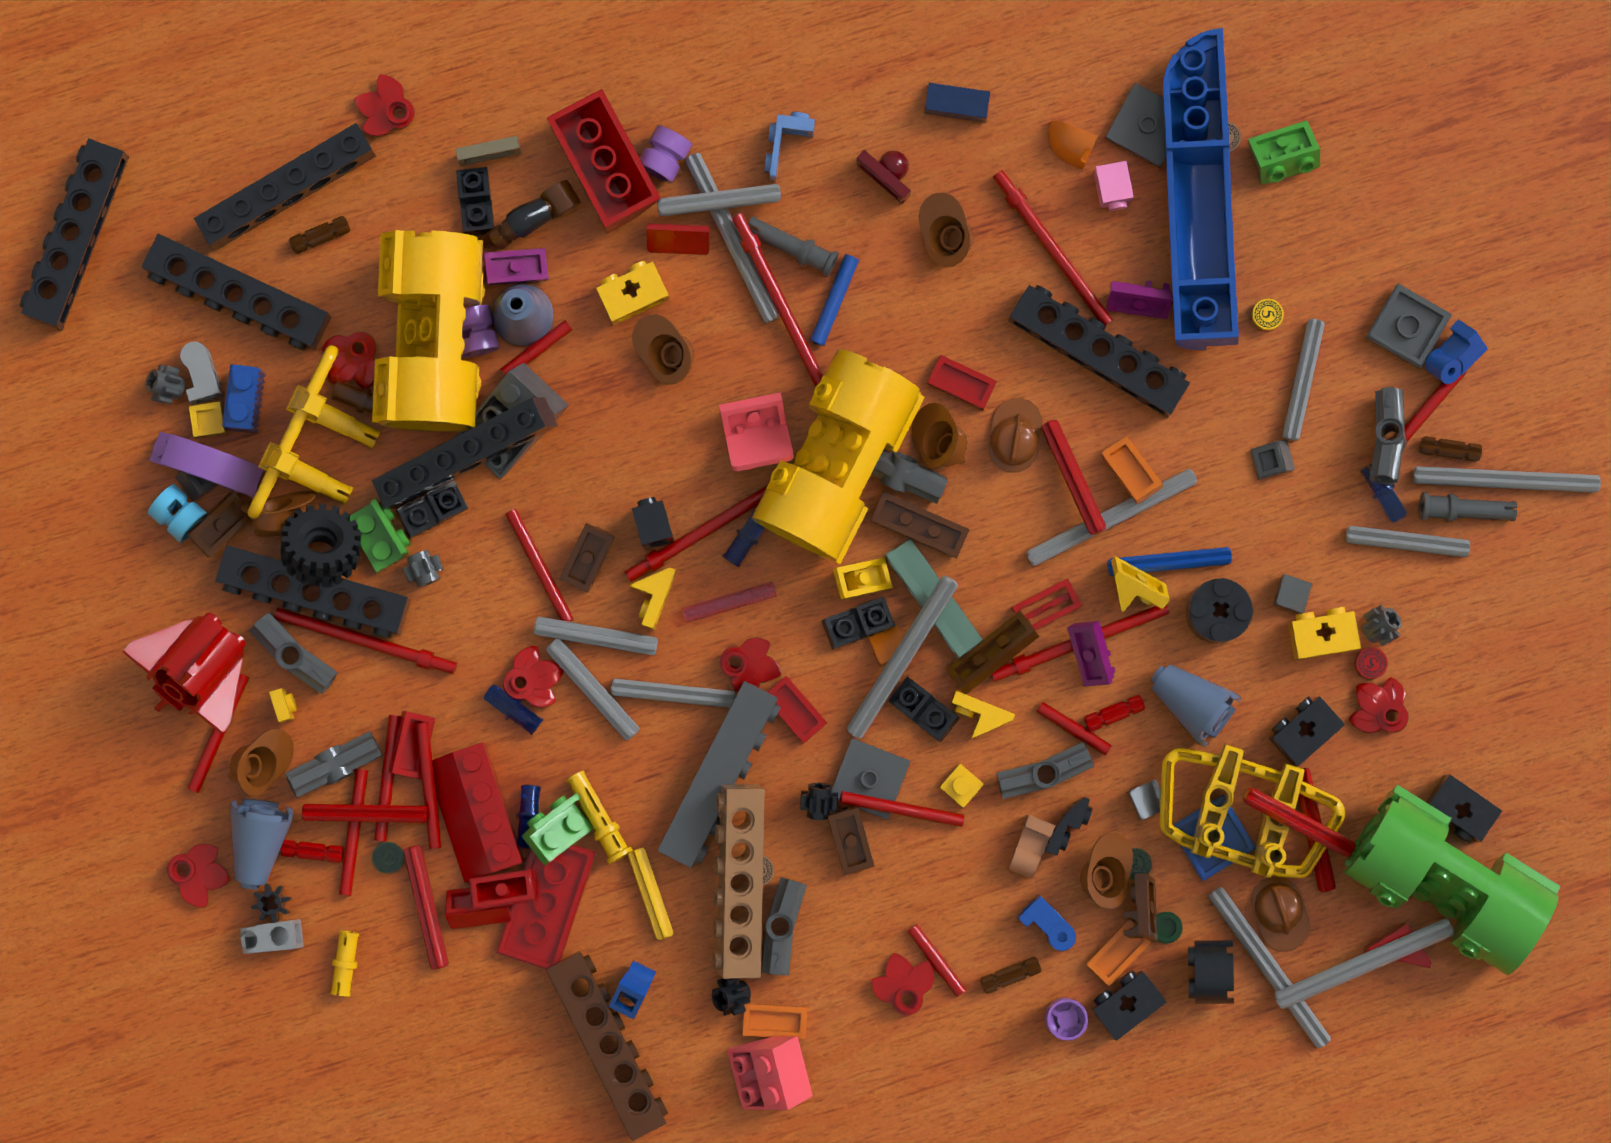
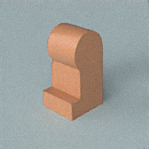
[1008,815,1055,879]

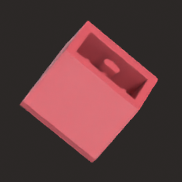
[727,1036,813,1110]

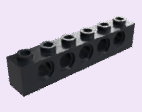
[194,123,376,251]
[20,138,129,330]
[142,234,331,351]
[1008,285,1190,418]
[372,397,558,509]
[215,545,411,639]

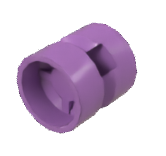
[640,125,693,183]
[461,305,499,358]
[1044,997,1088,1041]

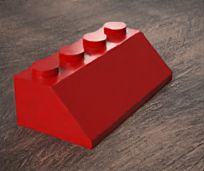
[547,89,661,233]
[433,742,525,883]

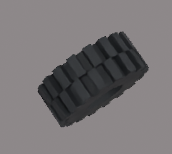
[280,504,361,587]

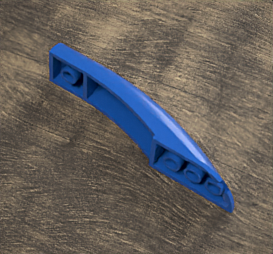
[1163,28,1239,350]

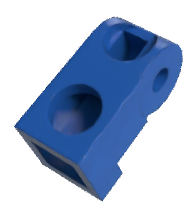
[1425,319,1488,384]
[1016,895,1076,951]
[608,960,656,1019]

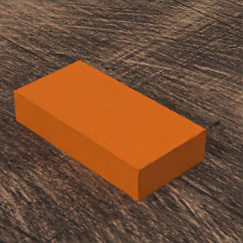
[1101,436,1163,505]
[1086,920,1151,986]
[742,1003,808,1039]

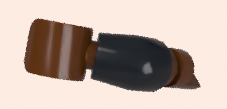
[478,180,581,249]

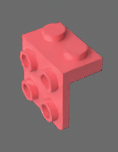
[719,392,794,471]

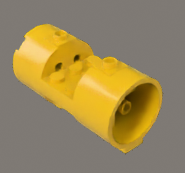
[372,230,485,432]
[752,349,925,564]

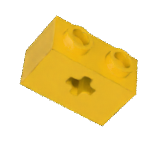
[596,261,670,326]
[1288,607,1361,660]

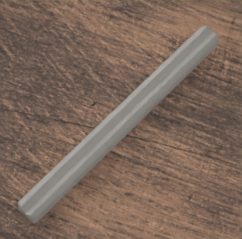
[685,153,779,323]
[1413,466,1601,493]
[1026,469,1197,566]
[847,575,958,739]
[1208,887,1331,1048]
[1275,918,1454,1009]

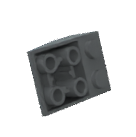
[456,363,569,479]

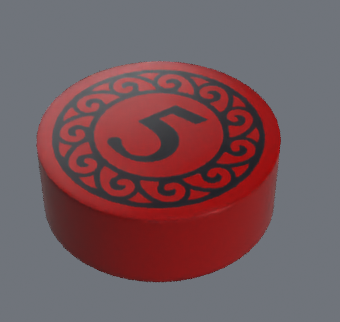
[1355,647,1388,679]

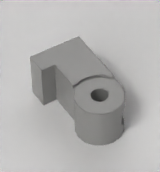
[180,342,224,405]
[239,919,304,954]

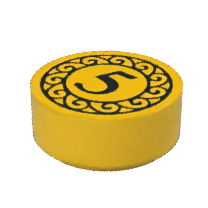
[1251,299,1284,331]

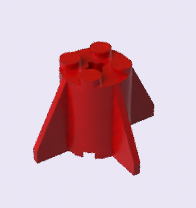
[122,612,246,734]

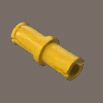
[330,930,359,997]

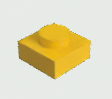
[189,401,226,438]
[269,688,297,723]
[939,764,984,808]

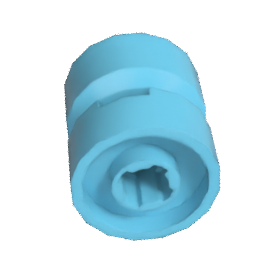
[147,484,208,543]

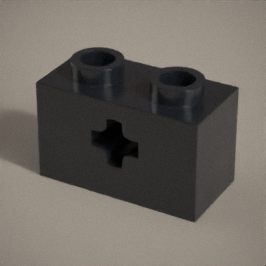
[632,497,674,550]
[1269,696,1345,767]
[1426,774,1502,844]
[1091,970,1167,1041]

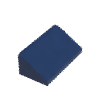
[924,82,990,123]

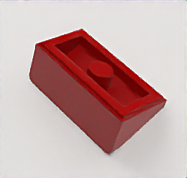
[647,223,710,255]
[469,869,536,911]
[445,888,512,929]

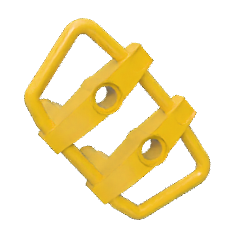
[247,345,381,519]
[1159,744,1345,878]

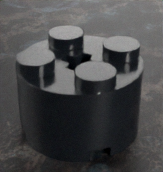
[1186,578,1253,643]
[1188,940,1234,1004]

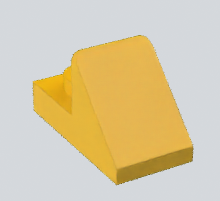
[1111,556,1170,612]
[833,558,893,601]
[629,568,677,630]
[951,691,1015,739]

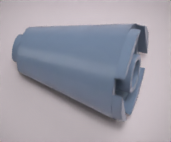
[491,284,554,346]
[1151,664,1241,747]
[230,799,294,889]

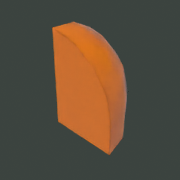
[1047,120,1098,170]

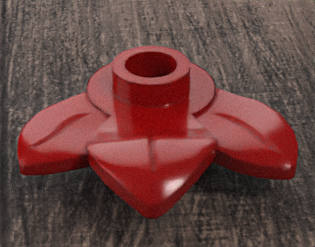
[354,74,415,136]
[322,331,376,390]
[720,637,782,693]
[503,646,564,708]
[1349,677,1409,734]
[167,844,230,907]
[871,953,934,1015]

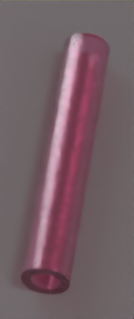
[682,582,777,623]

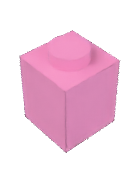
[1093,161,1134,211]

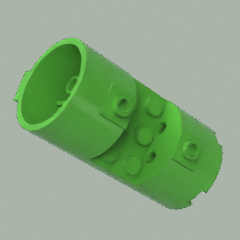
[1342,784,1561,975]

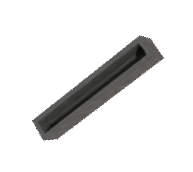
[657,681,781,868]

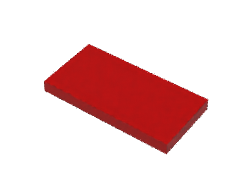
[496,845,596,969]

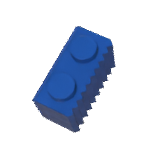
[222,364,266,434]

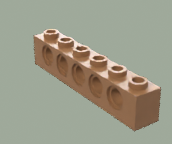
[713,784,765,979]

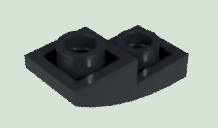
[456,167,495,236]
[395,481,468,539]
[821,597,895,650]
[888,676,960,743]
[1045,797,1093,855]

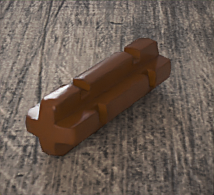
[289,216,350,254]
[1419,436,1482,462]
[980,957,1041,994]

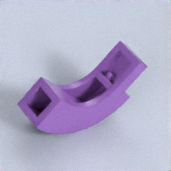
[149,432,263,497]

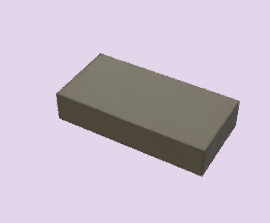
[456,136,522,166]

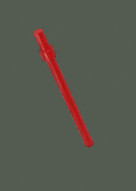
[993,170,1113,326]
[731,213,824,386]
[624,485,768,582]
[991,605,1169,682]
[274,607,457,675]

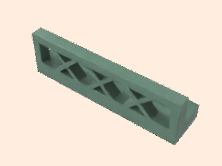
[885,538,983,659]

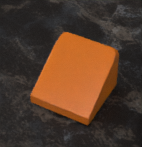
[868,625,903,666]

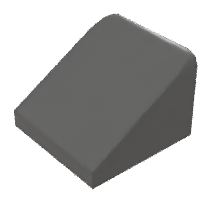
[1251,440,1295,479]
[176,471,218,501]
[1273,574,1312,614]
[1127,779,1161,821]

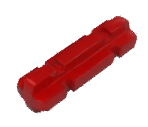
[1084,695,1145,731]
[280,839,343,863]

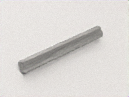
[657,184,781,216]
[1282,319,1325,441]
[1345,526,1470,557]
[534,617,658,655]
[546,639,640,740]
[611,679,736,708]

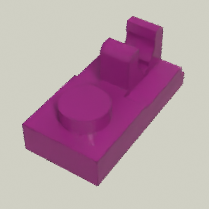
[483,248,549,285]
[1106,281,1173,319]
[1067,621,1115,687]

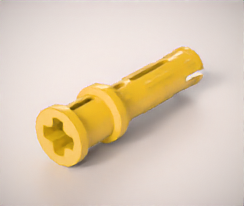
[566,770,633,865]

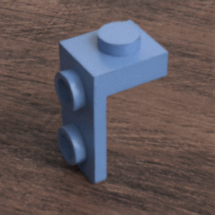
[764,112,815,182]

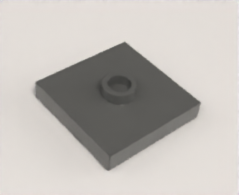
[1105,83,1166,168]
[1365,283,1452,369]
[832,738,910,820]

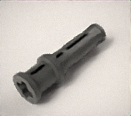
[749,216,839,278]
[1419,492,1517,522]

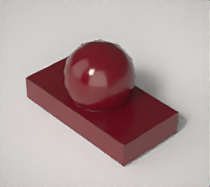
[856,150,911,203]

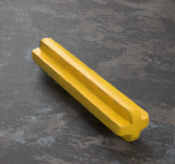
[628,848,673,940]

